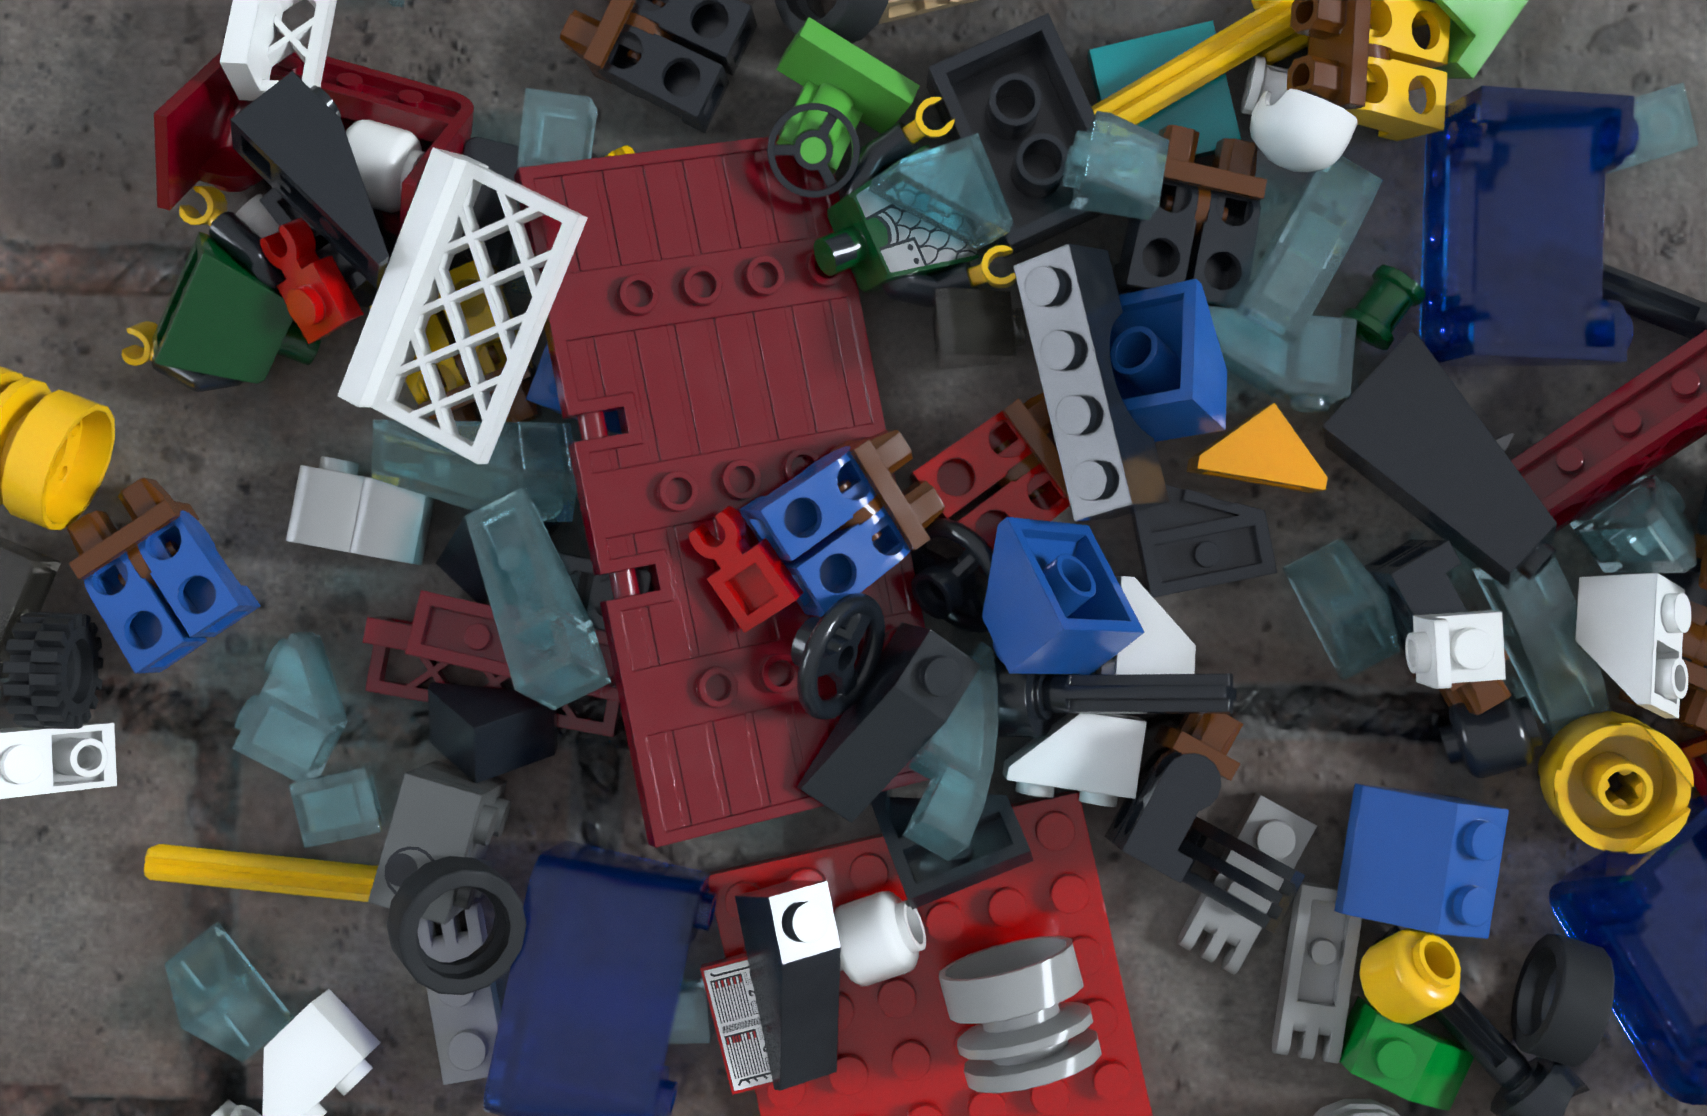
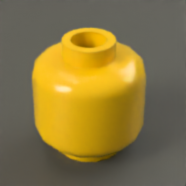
[1359,928,1461,1025]

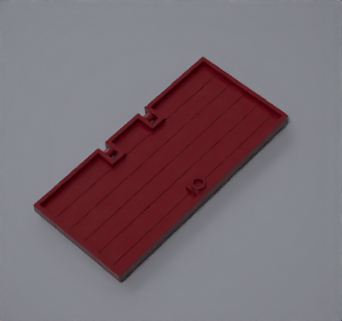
[514,135,954,848]

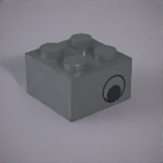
[368,760,511,925]

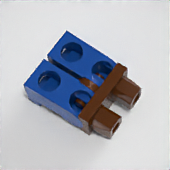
[739,430,945,617]
[67,478,261,674]

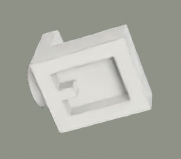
[1405,610,1506,689]

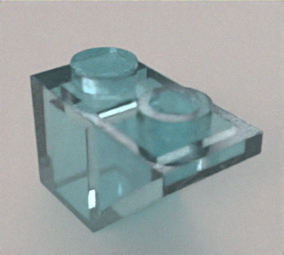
[1063,111,1169,220]
[232,631,348,784]

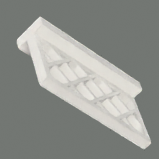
[337,147,588,465]

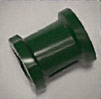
[1340,264,1426,350]

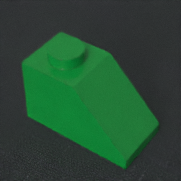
[1339,996,1474,1111]

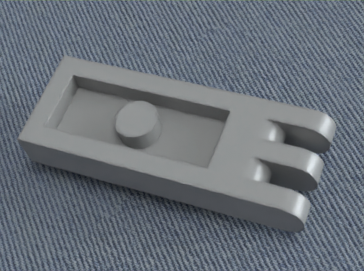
[1177,793,1317,975]
[1272,882,1362,1064]
[417,903,511,1085]

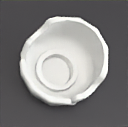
[1250,89,1358,172]

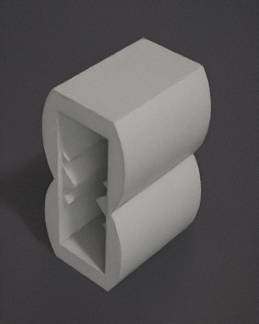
[286,456,436,565]

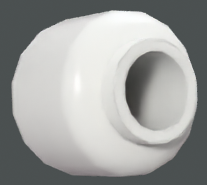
[346,120,426,213]
[834,891,926,986]

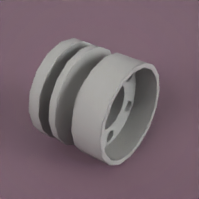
[939,936,1102,1093]

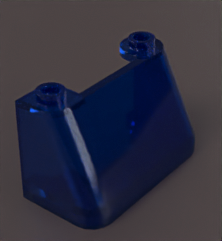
[1420,86,1639,366]
[1549,795,1707,1105]
[483,840,718,1116]

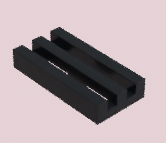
[1178,816,1305,933]

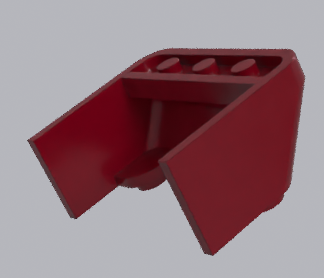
[154,51,474,238]

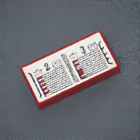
[700,953,773,1095]

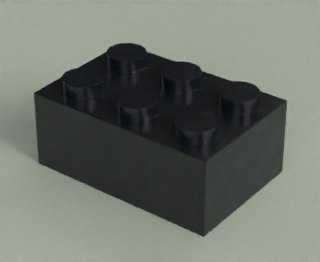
[926,13,1129,259]

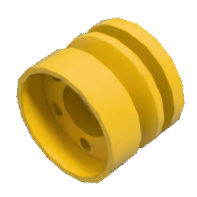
[0,366,115,530]

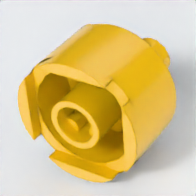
[1538,711,1694,854]

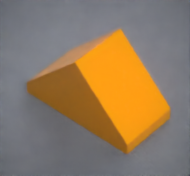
[1187,403,1328,493]

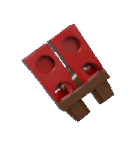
[909,392,1070,574]

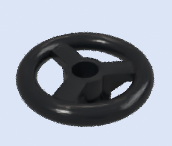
[910,518,993,633]
[791,593,885,720]

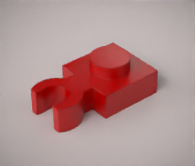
[260,218,364,344]
[689,505,804,633]

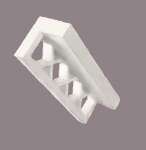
[220,0,337,101]

